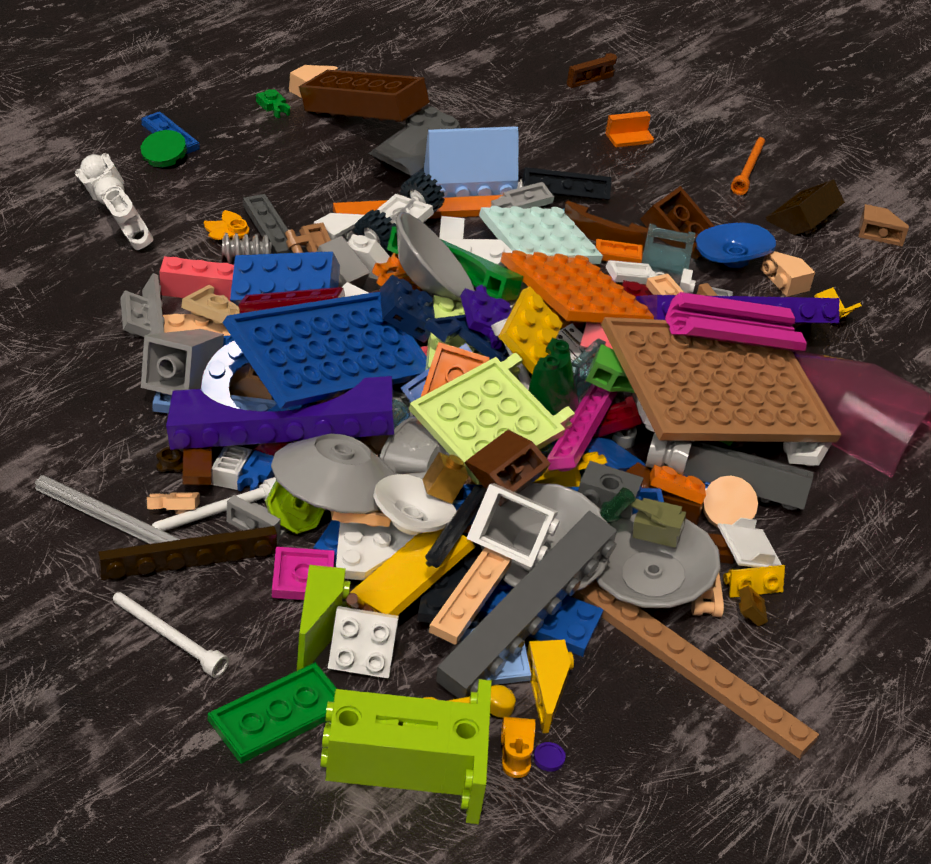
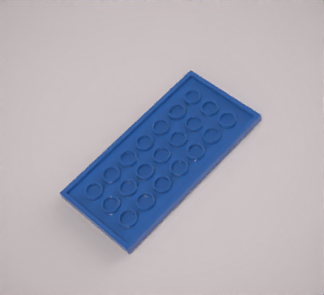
[222,291,427,409]

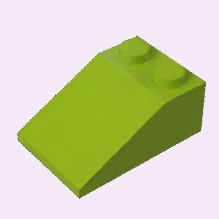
[297,565,350,671]

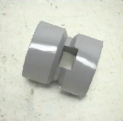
[645,433,692,475]

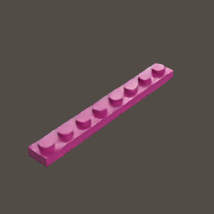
[547,384,618,472]

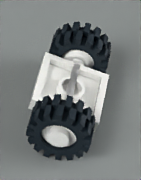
[354,172,445,253]

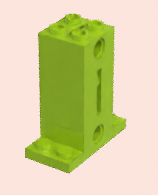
[320,679,492,824]

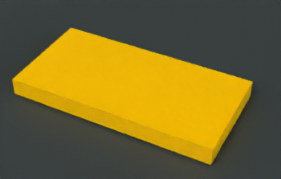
[350,528,475,616]

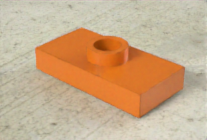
[595,239,643,263]

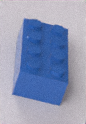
[230,251,340,307]

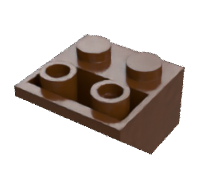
[465,430,551,507]

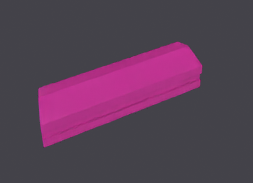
[665,292,807,352]

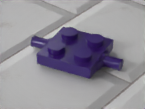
[460,285,511,349]

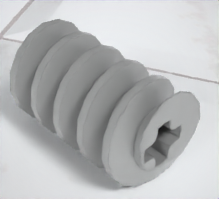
[221,233,272,264]

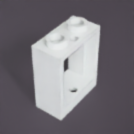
[466,483,560,568]

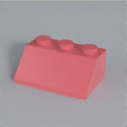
[160,256,234,302]

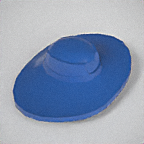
[696,223,776,268]

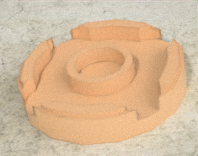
[703,476,758,528]

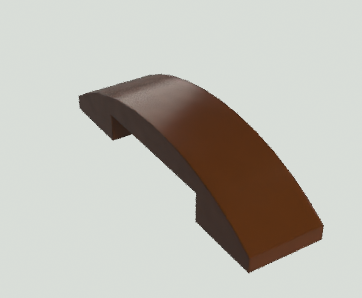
[564,200,653,251]

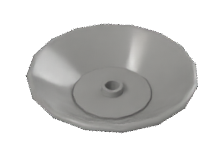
[396,212,475,301]
[271,434,395,514]
[481,483,610,590]
[596,513,721,608]

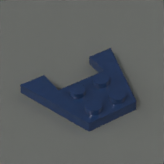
[424,314,509,362]

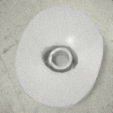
[373,474,457,535]

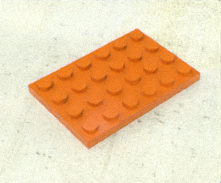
[500,250,654,323]

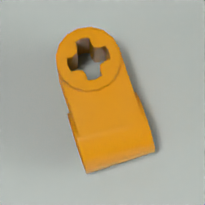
[501,717,535,778]

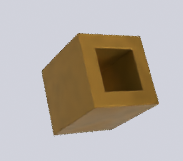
[422,452,469,504]

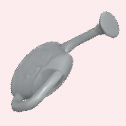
[379,416,450,479]

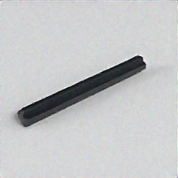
[425,485,487,568]

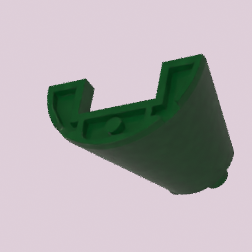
[528,337,579,442]

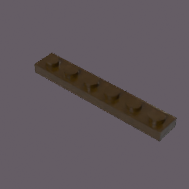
[98,526,277,580]

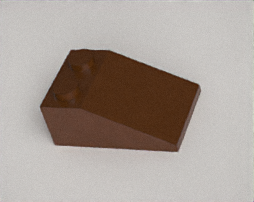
[640,186,714,260]

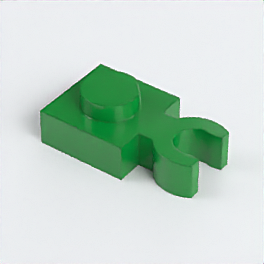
[256,89,290,118]

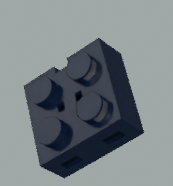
[380,275,435,343]

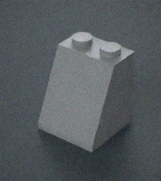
[141,329,224,395]

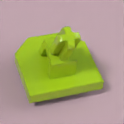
[265,480,325,534]

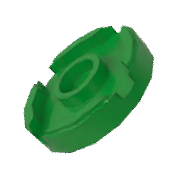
[141,130,187,167]

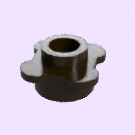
[156,447,183,472]

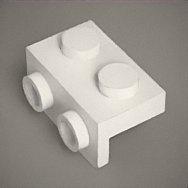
[783,442,833,466]

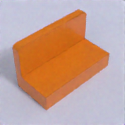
[605,111,654,147]

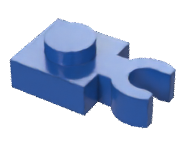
[237,450,274,491]

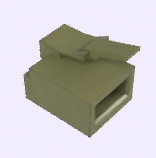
[631,498,686,548]

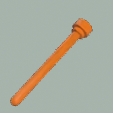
[731,137,765,195]

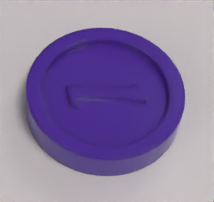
[533,742,566,772]

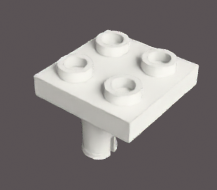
[328,606,399,678]

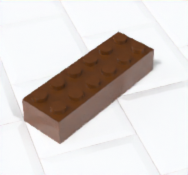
[299,69,430,122]

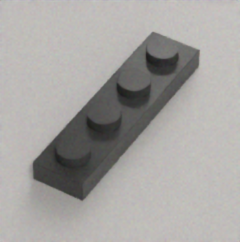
[243,194,293,254]

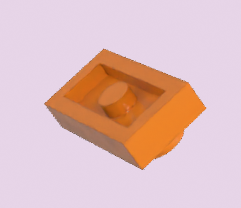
[650,465,706,505]

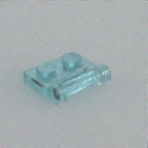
[641,224,696,274]

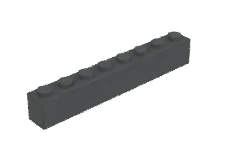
[436,510,617,699]

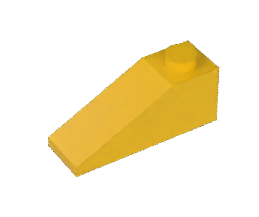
[527,640,574,733]

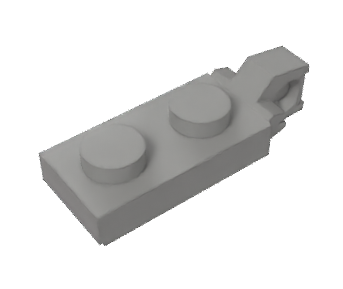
[491,182,554,209]

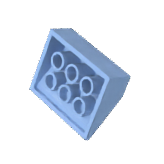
[424,127,519,198]

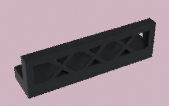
[518,167,612,201]

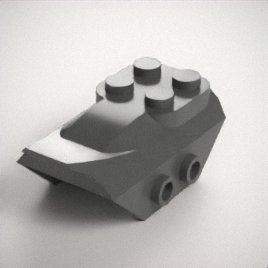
[368,106,461,176]

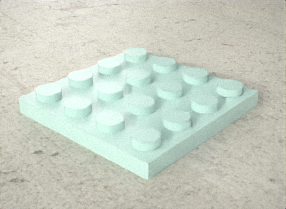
[479,206,603,264]

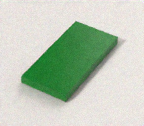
[208,662,337,764]

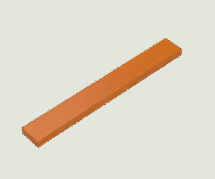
[333,195,503,219]

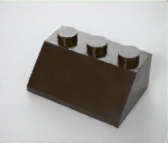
[765,179,845,235]

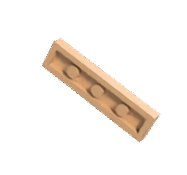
[429,547,512,645]

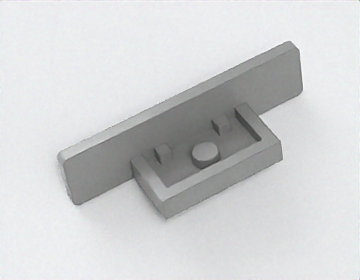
[121,273,164,337]

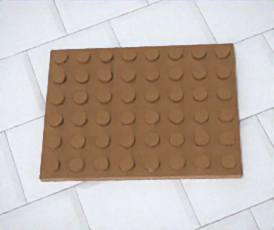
[601,317,841,442]

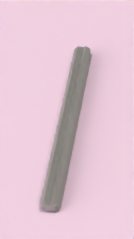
[35,475,180,544]

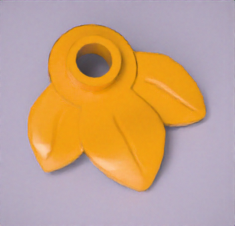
[204,210,249,240]

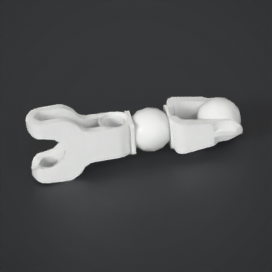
[75,153,153,250]

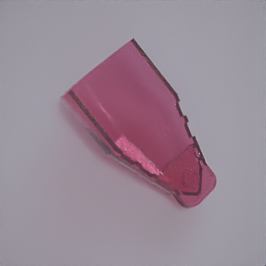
[793,351,931,478]

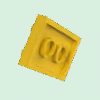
[498,286,563,374]

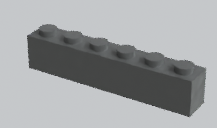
[651,441,813,510]

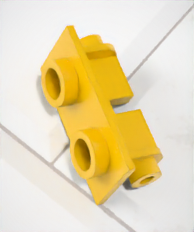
[723,565,785,598]

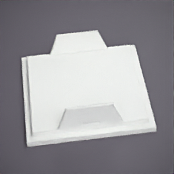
[717,518,782,568]

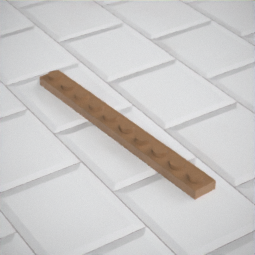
[572,579,819,759]

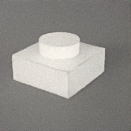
[679,269,695,294]

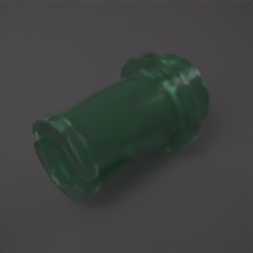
[600,487,636,523]

